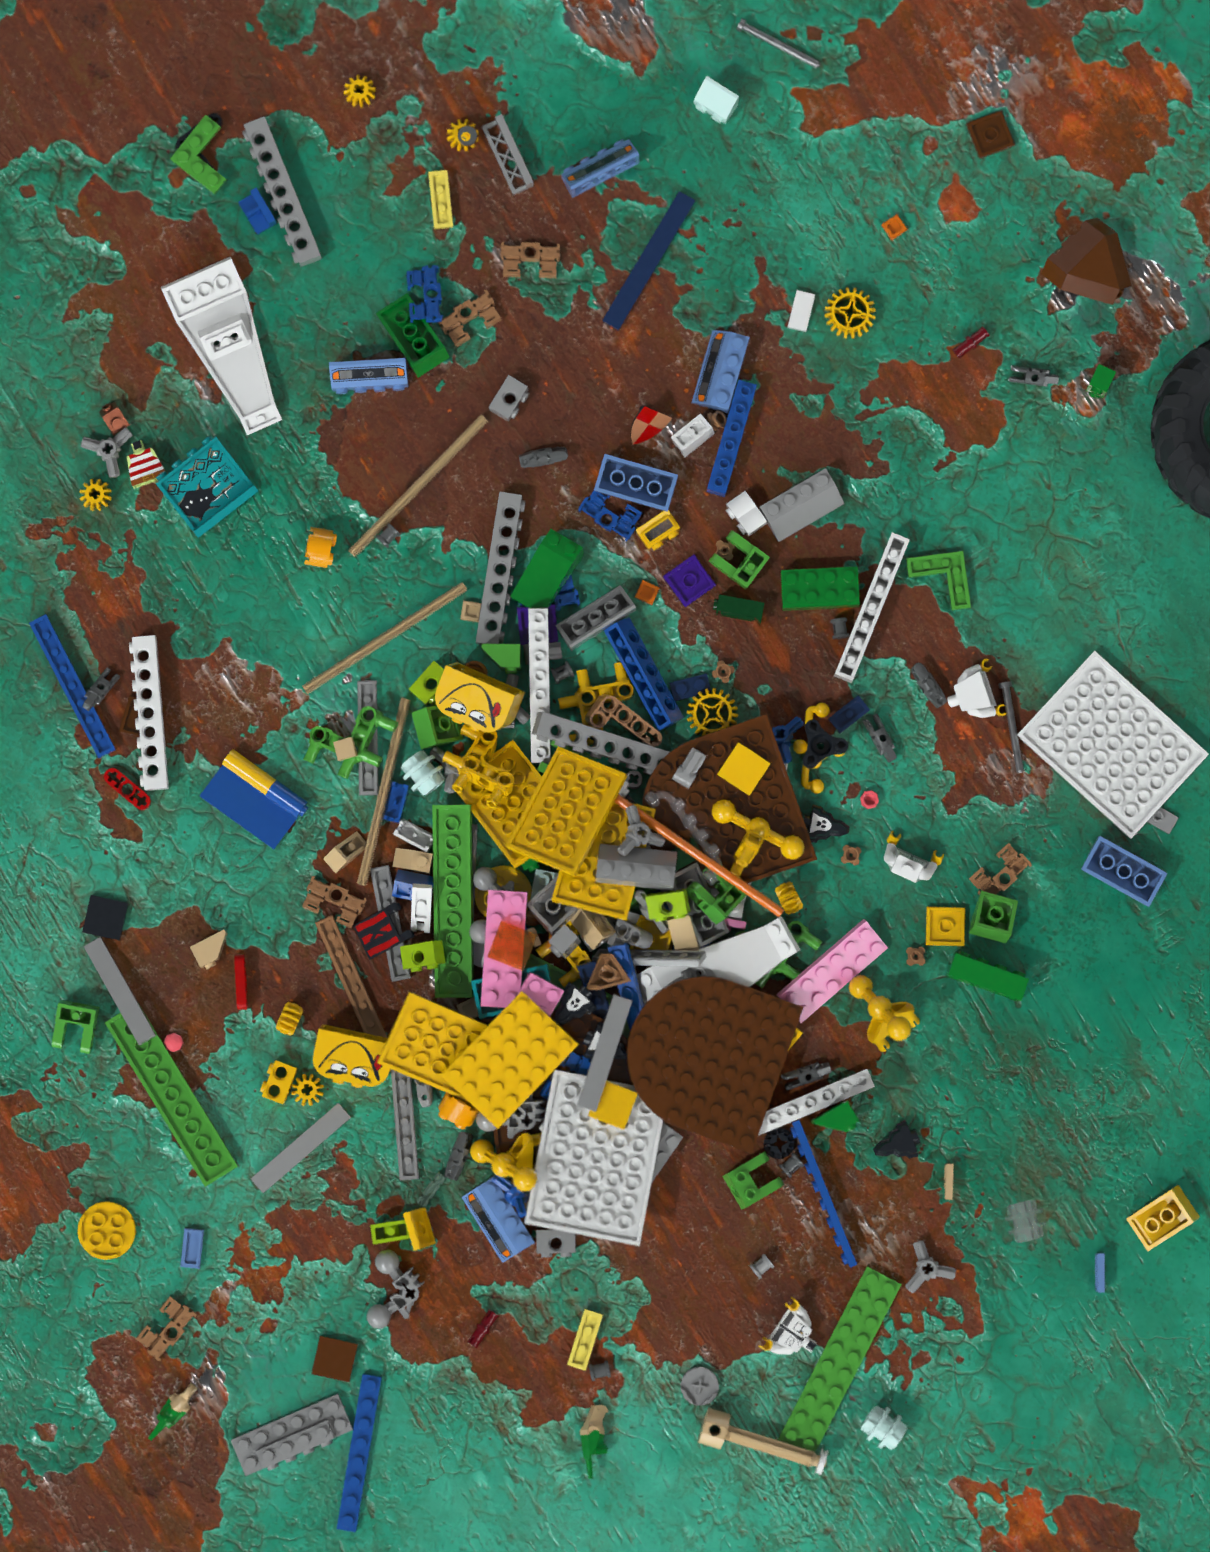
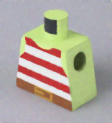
[127,440,167,489]

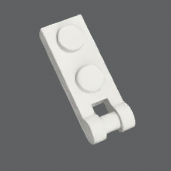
[411,884,432,933]

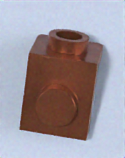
[99,402,129,435]

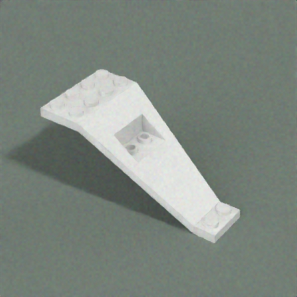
[161,257,282,435]
[636,916,800,1006]

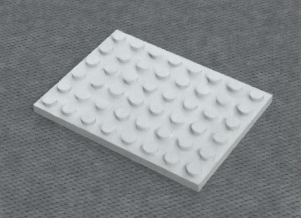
[1017,651,1209,839]
[524,1070,663,1246]

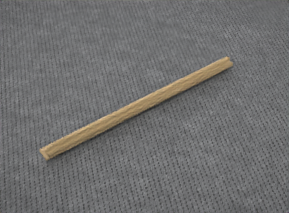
[348,415,488,557]
[302,582,467,694]
[357,698,411,886]

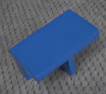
[239,188,277,234]

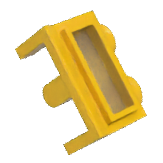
[636,510,680,551]

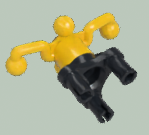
[793,703,848,794]

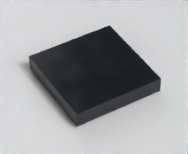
[82,895,129,941]

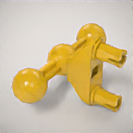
[712,799,804,877]
[849,975,920,1052]
[470,1132,542,1191]

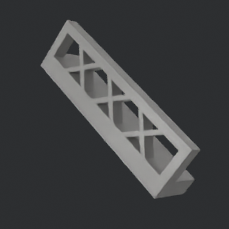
[482,114,534,195]

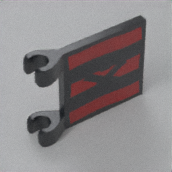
[353,903,415,960]

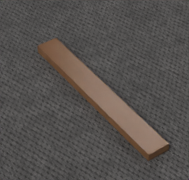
[315,915,388,1038]

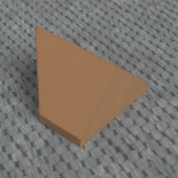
[586,954,631,990]

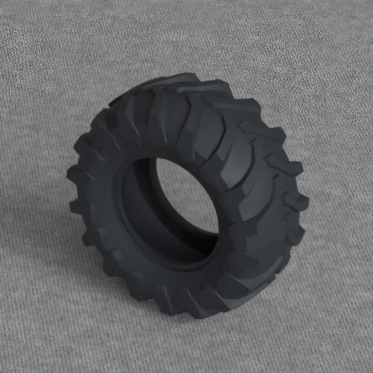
[1151,340,1210,518]

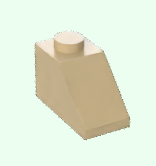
[323,832,367,873]
[392,848,433,874]
[190,929,228,970]

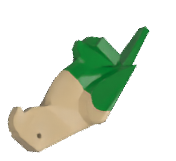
[148,1382,198,1441]
[580,1405,608,1479]

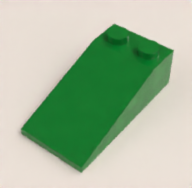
[376,293,450,378]
[510,529,584,608]

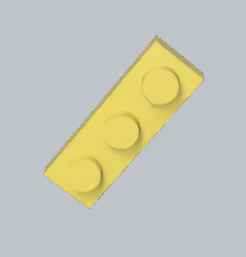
[428,170,453,229]
[567,1309,603,1371]

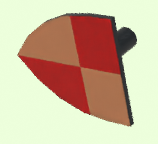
[630,405,672,445]

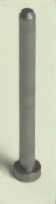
[736,18,821,68]
[998,681,1024,773]

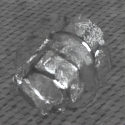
[1005,1199,1046,1243]

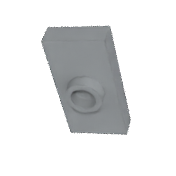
[1147,807,1179,834]

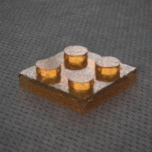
[487,921,538,971]

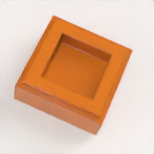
[881,214,908,241]
[635,580,660,605]

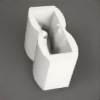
[726,491,767,537]

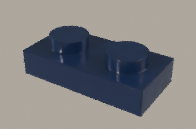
[670,673,711,702]
[828,695,870,734]

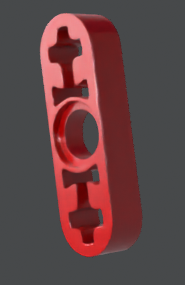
[104,768,151,810]
[234,954,248,1010]

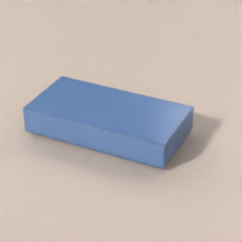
[180,1228,204,1269]
[1095,1253,1105,1293]

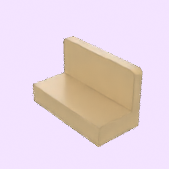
[570,909,616,950]
[667,915,699,951]

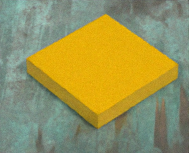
[717,742,771,796]
[926,907,965,946]
[587,1081,638,1130]
[403,1207,436,1251]

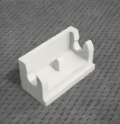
[671,414,714,457]
[393,818,433,853]

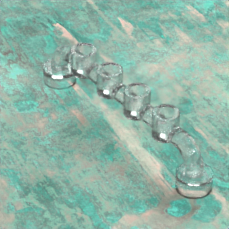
[645,791,722,885]

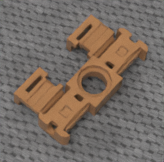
[501,242,560,278]
[438,290,502,348]
[969,843,1032,895]
[302,876,367,929]
[136,1295,197,1361]

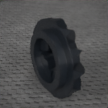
[764,1128,794,1159]

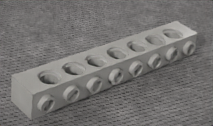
[242,116,322,267]
[476,492,525,645]
[532,712,670,775]

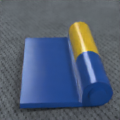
[200,749,309,850]

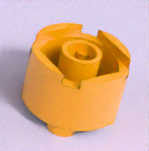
[304,527,337,568]
[438,1092,479,1129]

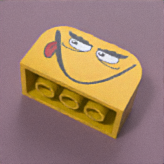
[435,662,525,732]
[313,1024,391,1088]

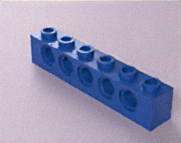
[707,380,757,497]
[604,617,684,731]

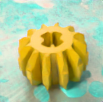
[344,75,376,108]
[447,119,479,151]
[79,479,112,511]
[775,881,803,915]
[276,1002,303,1036]
[291,1074,324,1106]

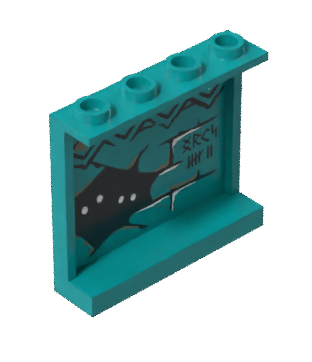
[155,435,258,538]

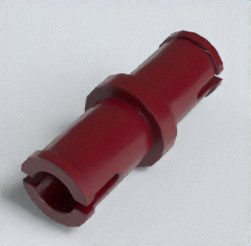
[952,326,990,359]
[467,1309,499,1348]

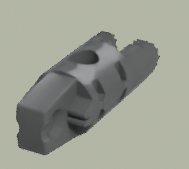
[1009,365,1059,387]
[519,447,568,468]
[911,662,947,708]
[83,667,120,711]
[862,713,897,762]
[781,1062,832,1090]
[444,1131,474,1181]

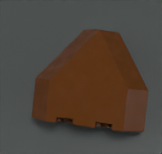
[1041,218,1132,305]

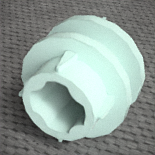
[401,750,445,796]
[861,1406,907,1450]

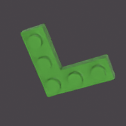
[170,115,227,195]
[906,551,971,611]

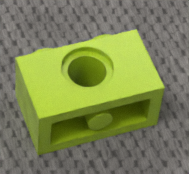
[409,661,444,706]
[645,888,690,922]
[400,940,446,972]
[370,1219,410,1244]

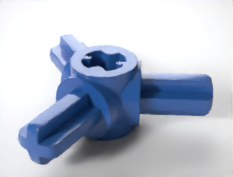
[772,717,804,764]
[492,1175,531,1218]

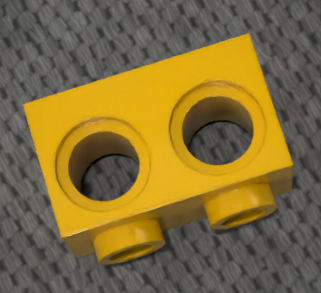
[260,1060,298,1105]

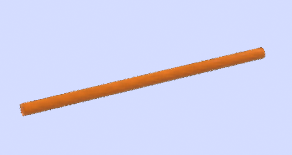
[614,794,785,917]

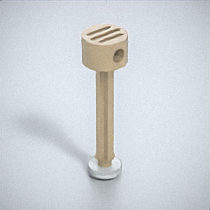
[698,1407,828,1476]

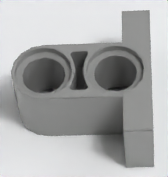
[607,910,653,949]

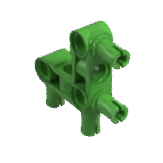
[303,706,398,779]
[735,921,823,988]

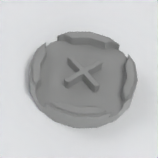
[680,1367,719,1406]

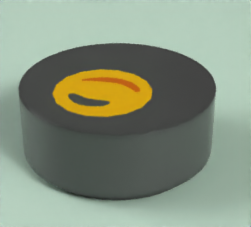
[458,126,477,146]

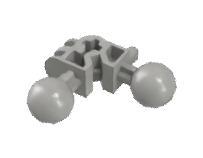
[469,867,514,944]
[476,1093,545,1139]
[367,1250,425,1329]

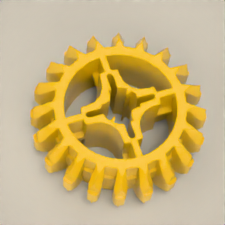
[824,287,876,339]
[687,688,738,736]

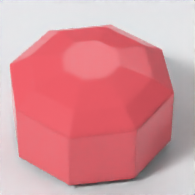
[860,790,879,809]
[164,1033,184,1052]

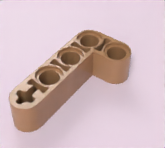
[585,694,662,747]

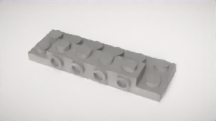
[231,1394,353,1476]

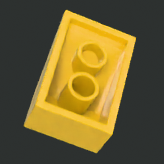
[1126,1185,1200,1251]

